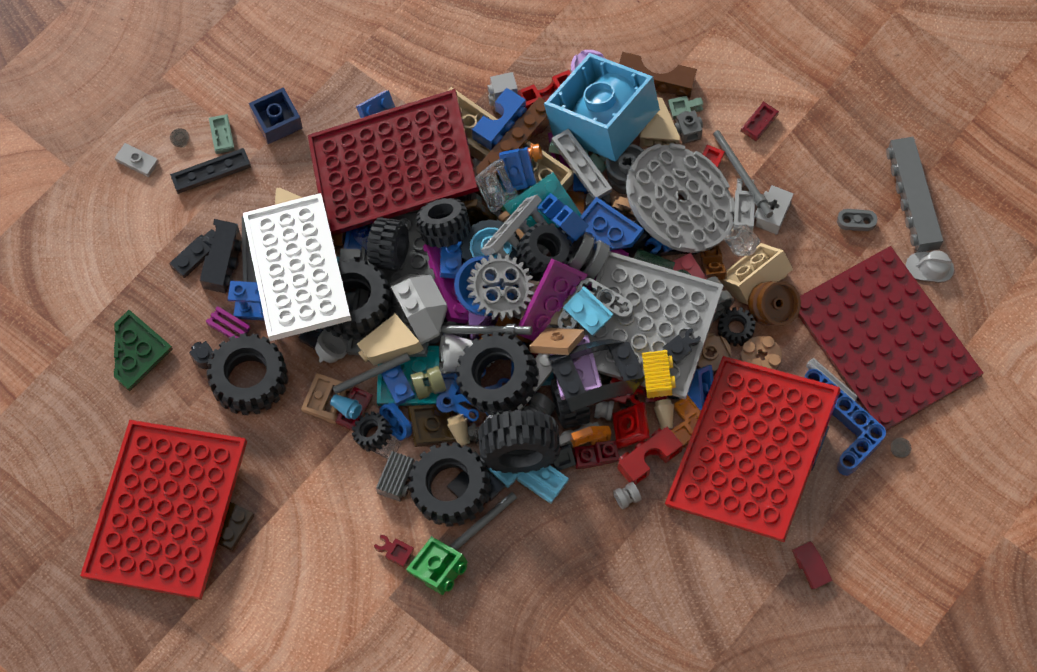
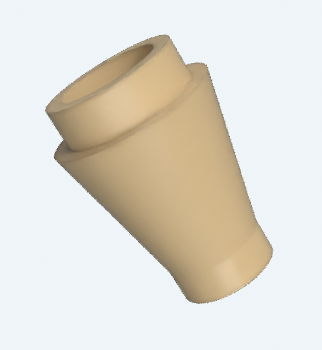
[654,399,674,430]
[447,414,470,446]

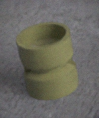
[410,366,446,400]

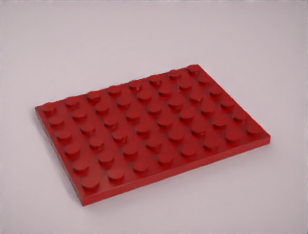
[665,356,841,542]
[80,420,248,600]

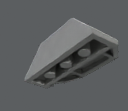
[390,274,448,345]

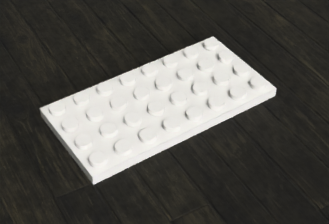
[243,193,351,341]

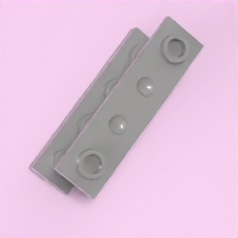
[481,195,565,276]

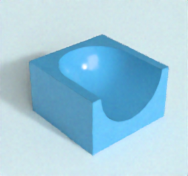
[544,53,660,161]

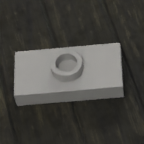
[115,143,159,177]

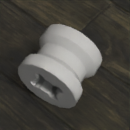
[594,400,614,421]

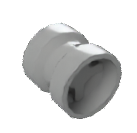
[613,482,641,509]

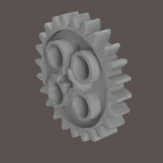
[467,253,534,321]

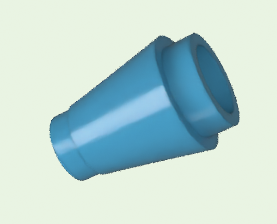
[330,394,362,419]

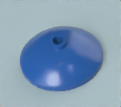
[454,256,516,316]

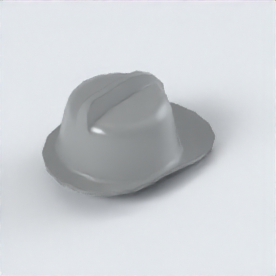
[906,250,954,282]
[315,329,348,363]

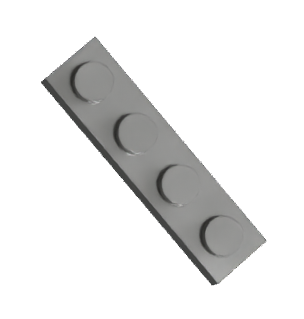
[552,129,612,199]

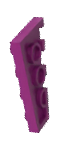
[423,244,469,324]
[518,258,588,341]

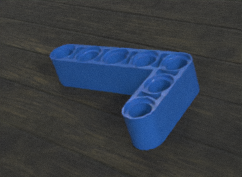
[804,369,886,476]

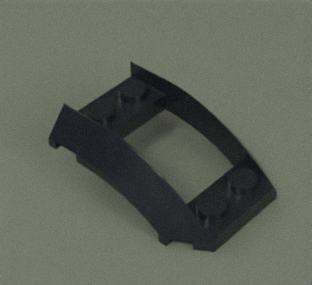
[548,339,645,414]

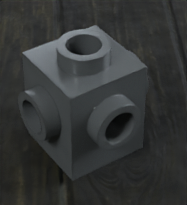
[674,111,703,144]

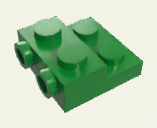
[406,536,468,595]

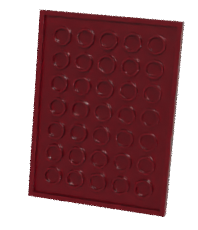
[308,89,479,236]
[798,246,984,431]

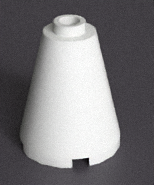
[439,333,495,374]

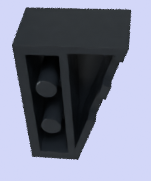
[200,219,242,294]

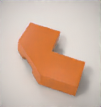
[671,395,701,448]
[570,426,612,447]

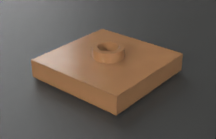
[530,328,585,355]

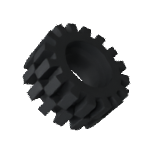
[718,307,755,347]
[352,411,393,452]

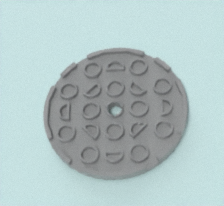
[626,143,735,253]

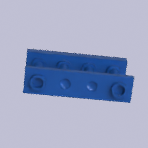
[228,281,265,321]

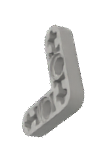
[558,278,633,329]

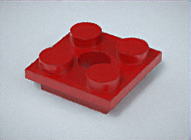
[612,402,650,449]

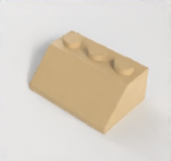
[720,243,793,305]

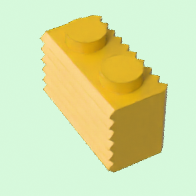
[642,350,676,398]

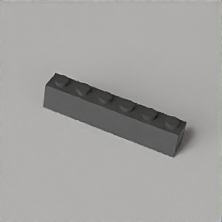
[886,137,943,252]

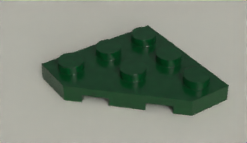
[114,310,173,392]

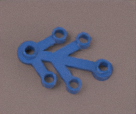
[436,369,509,423]

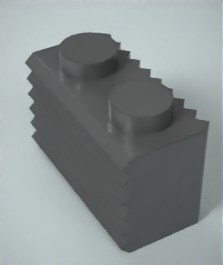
[376,451,415,502]

